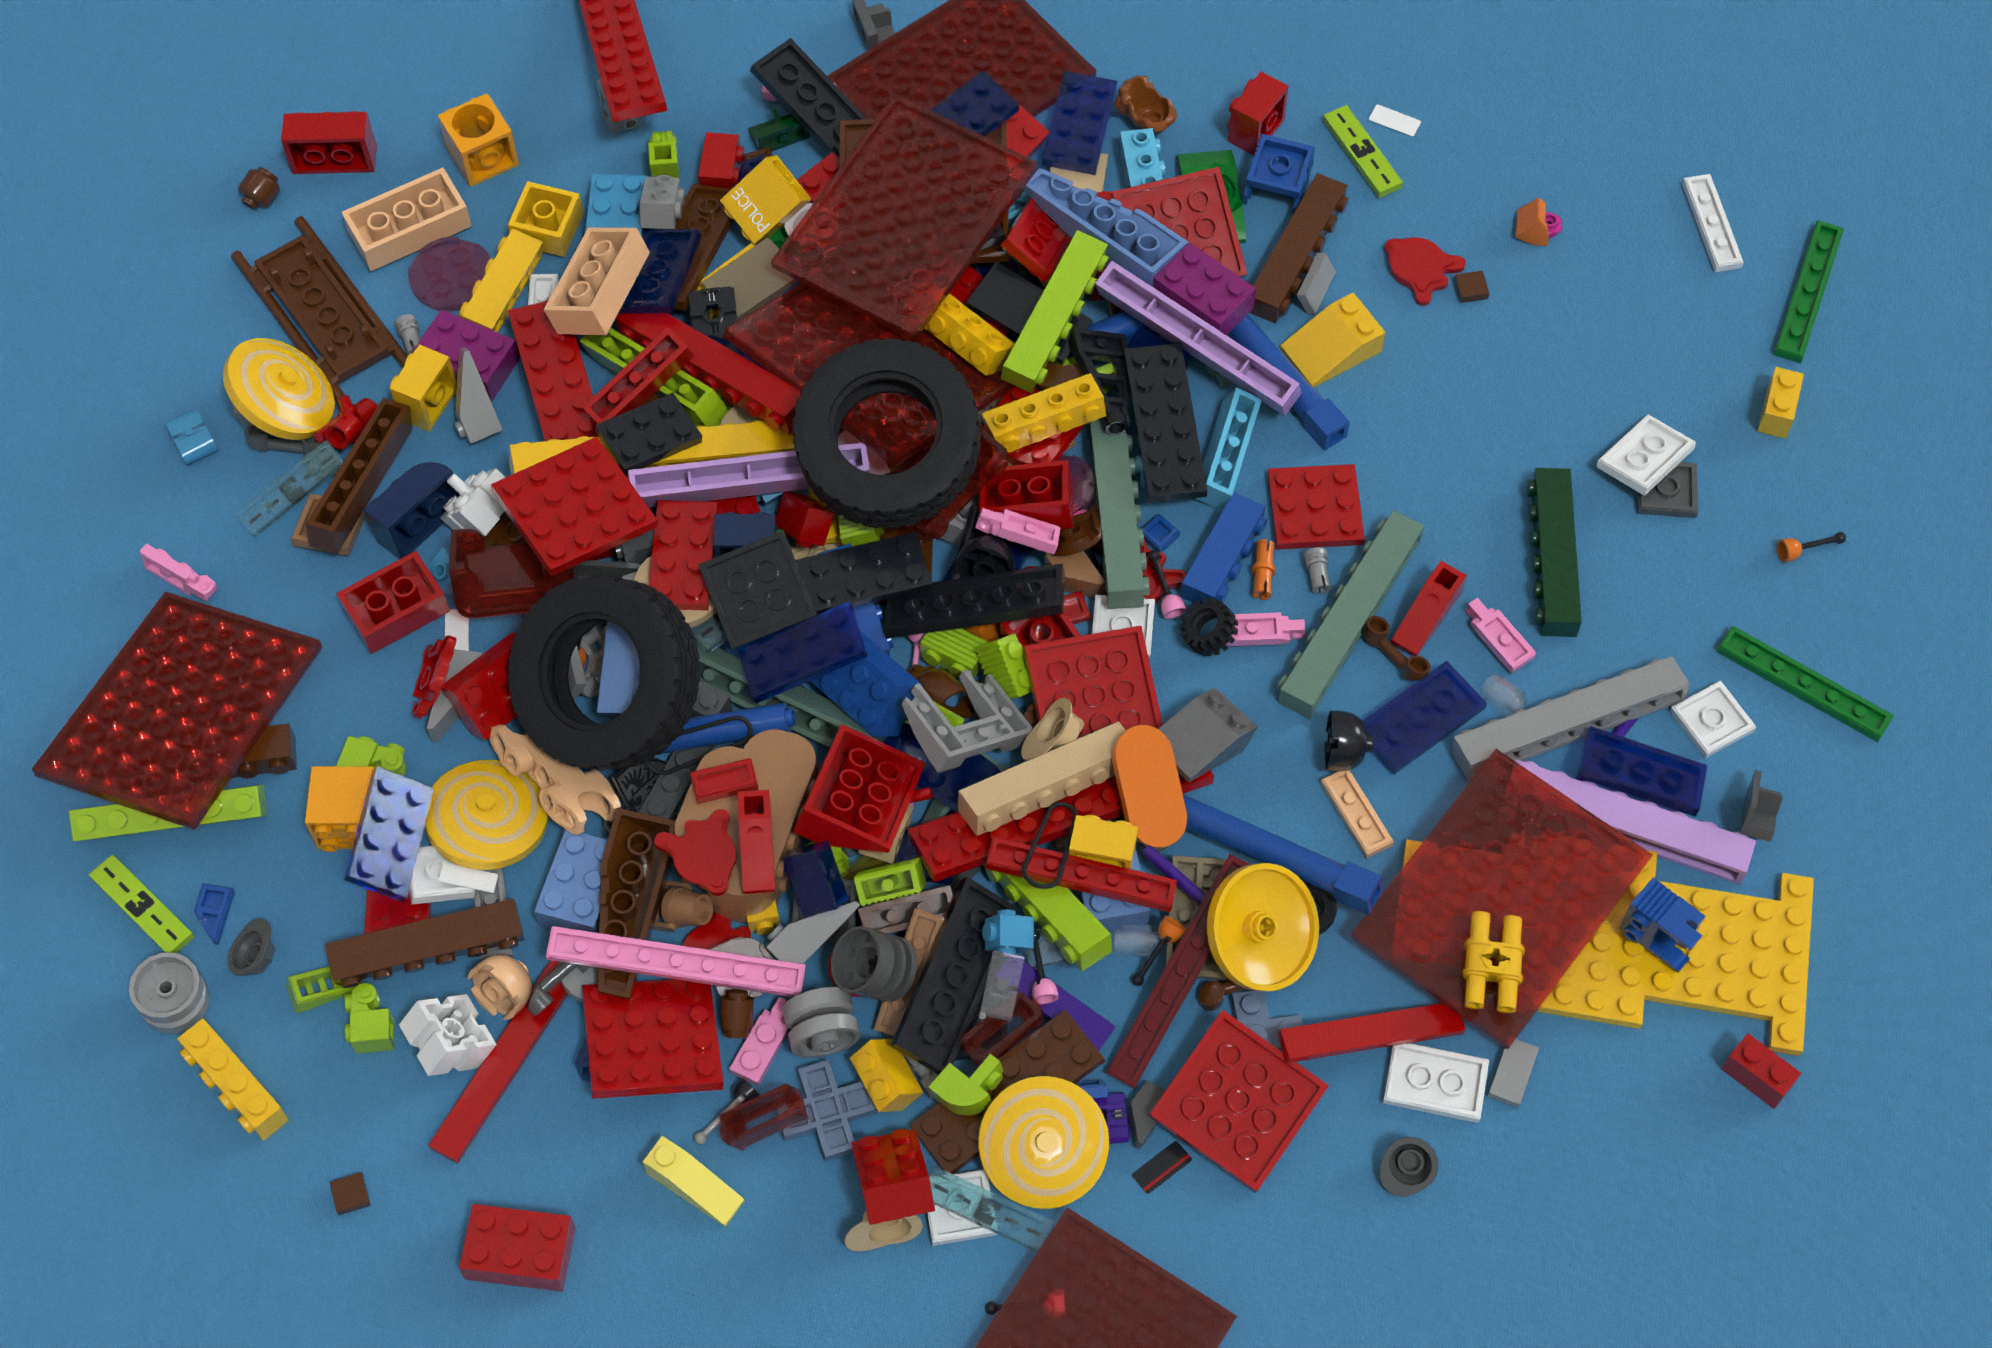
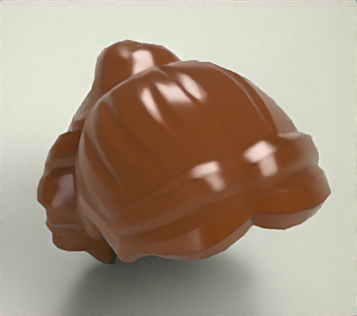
[1114,75,1177,135]

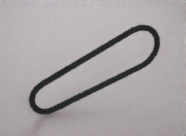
[645,715,753,775]
[1022,802,1078,889]

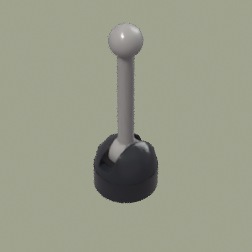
[694,1078,761,1145]

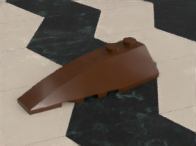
[598,808,676,1000]

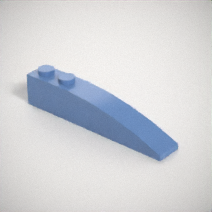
[1022,168,1188,287]

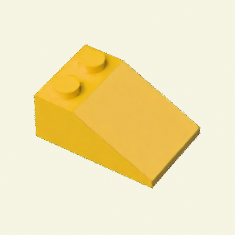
[1280,292,1386,388]

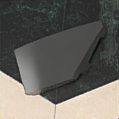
[1127,1080,1165,1149]

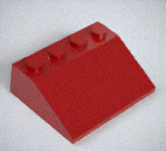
[792,724,925,853]

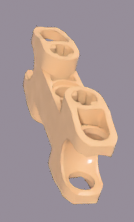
[490,724,621,835]

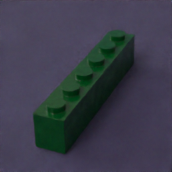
[1527,468,1582,637]

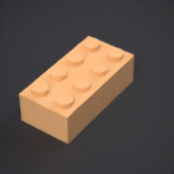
[341,167,472,272]
[544,227,650,335]

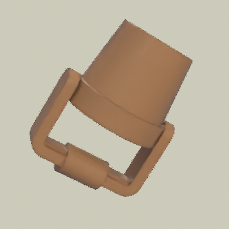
[653,881,714,932]

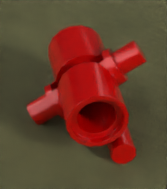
[314,395,378,449]

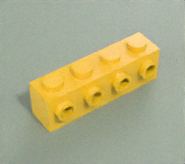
[459,228,543,333]
[903,282,1015,376]
[982,373,1106,456]
[177,1018,289,1141]

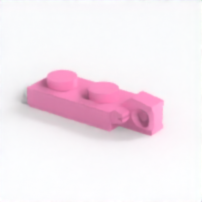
[976,508,1061,554]
[140,543,218,601]
[1466,597,1536,674]
[1226,612,1305,646]
[729,997,789,1086]

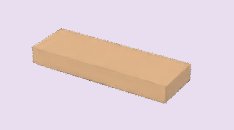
[1320,770,1394,859]

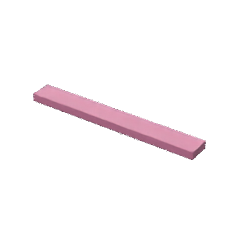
[546,926,806,997]

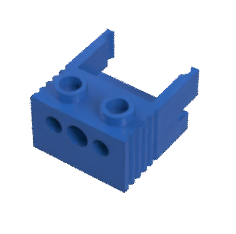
[1243,134,1315,216]
[1619,877,1706,973]

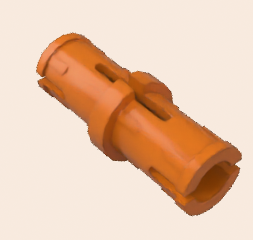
[1252,539,1276,600]

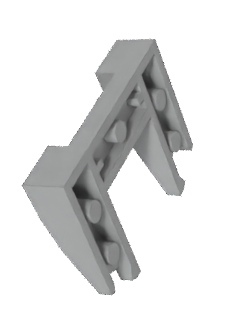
[902,670,1033,773]

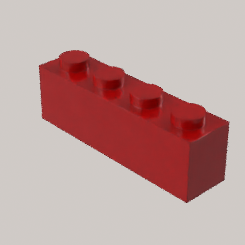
[582,327,694,424]

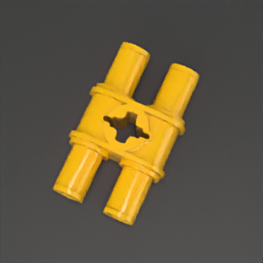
[1462,911,1525,1013]

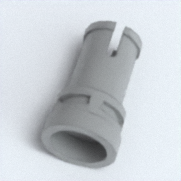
[394,314,420,355]
[1303,547,1331,594]

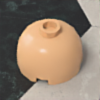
[468,955,532,1020]

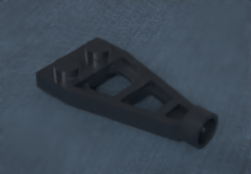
[1069,328,1129,435]

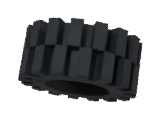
[1179,598,1238,656]

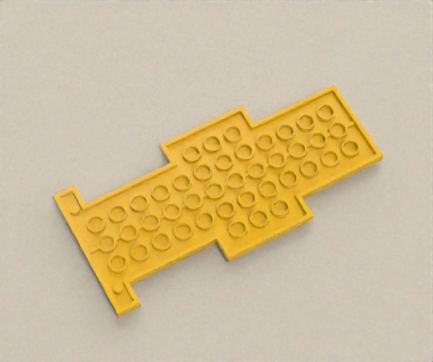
[1390,832,1814,1056]

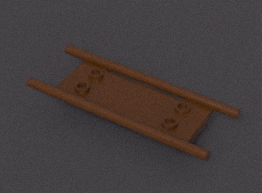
[231,216,408,408]

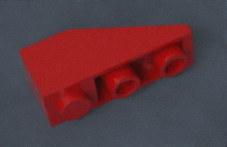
[1391,561,1467,656]
[737,789,775,894]

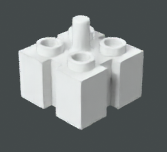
[440,468,505,542]
[399,994,497,1076]

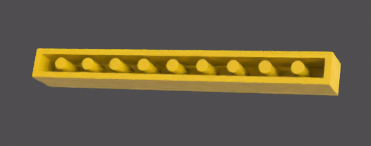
[509,420,795,480]

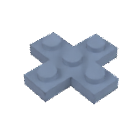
[1206,991,1303,1052]
[776,1059,879,1161]

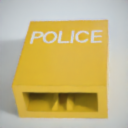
[720,155,811,244]

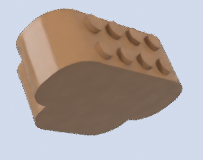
[675,729,818,923]

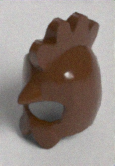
[906,664,973,718]

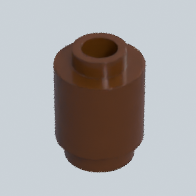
[721,989,754,1038]

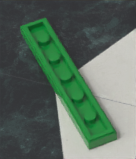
[1773,220,1844,364]
[1716,625,1894,742]

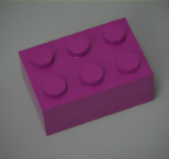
[1153,242,1256,335]
[412,309,520,402]

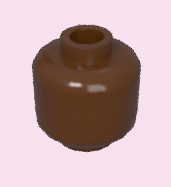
[238,167,280,210]

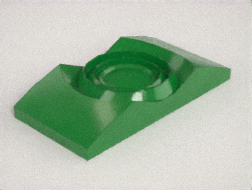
[1177,150,1246,243]

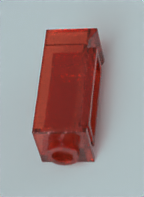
[962,991,1043,1067]
[719,1084,809,1151]

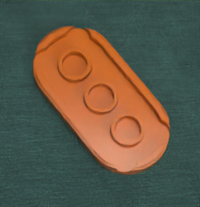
[1112,725,1187,849]

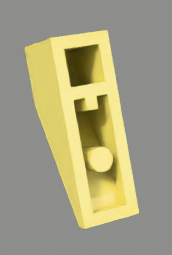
[643,1136,745,1227]

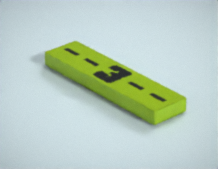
[1322,105,1403,198]
[88,854,195,953]

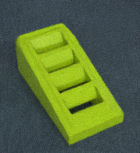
[286,966,356,1013]

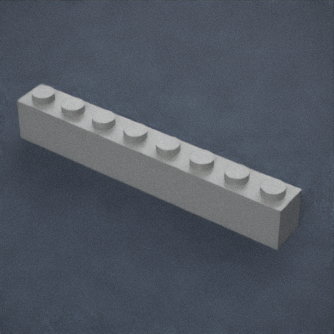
[1451,656,1690,781]

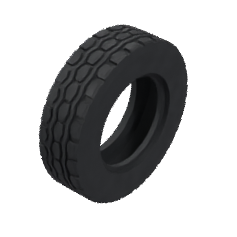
[792,338,981,529]
[508,575,700,769]

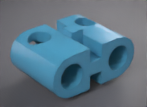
[164,408,218,466]

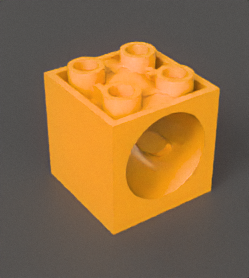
[437,93,519,187]
[305,766,385,852]

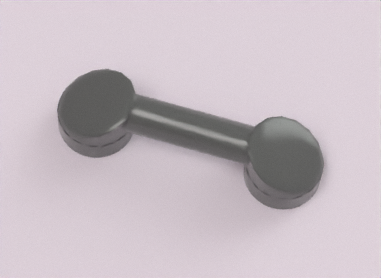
[245,425,326,455]
[528,962,591,1017]

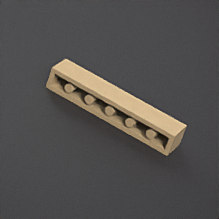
[958,721,1125,836]

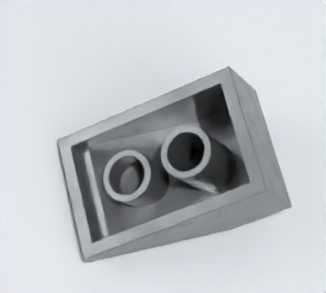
[1158,687,1257,783]

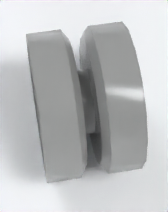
[129,952,210,1034]
[782,987,860,1058]

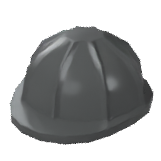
[228,918,275,976]
[1379,1137,1439,1197]

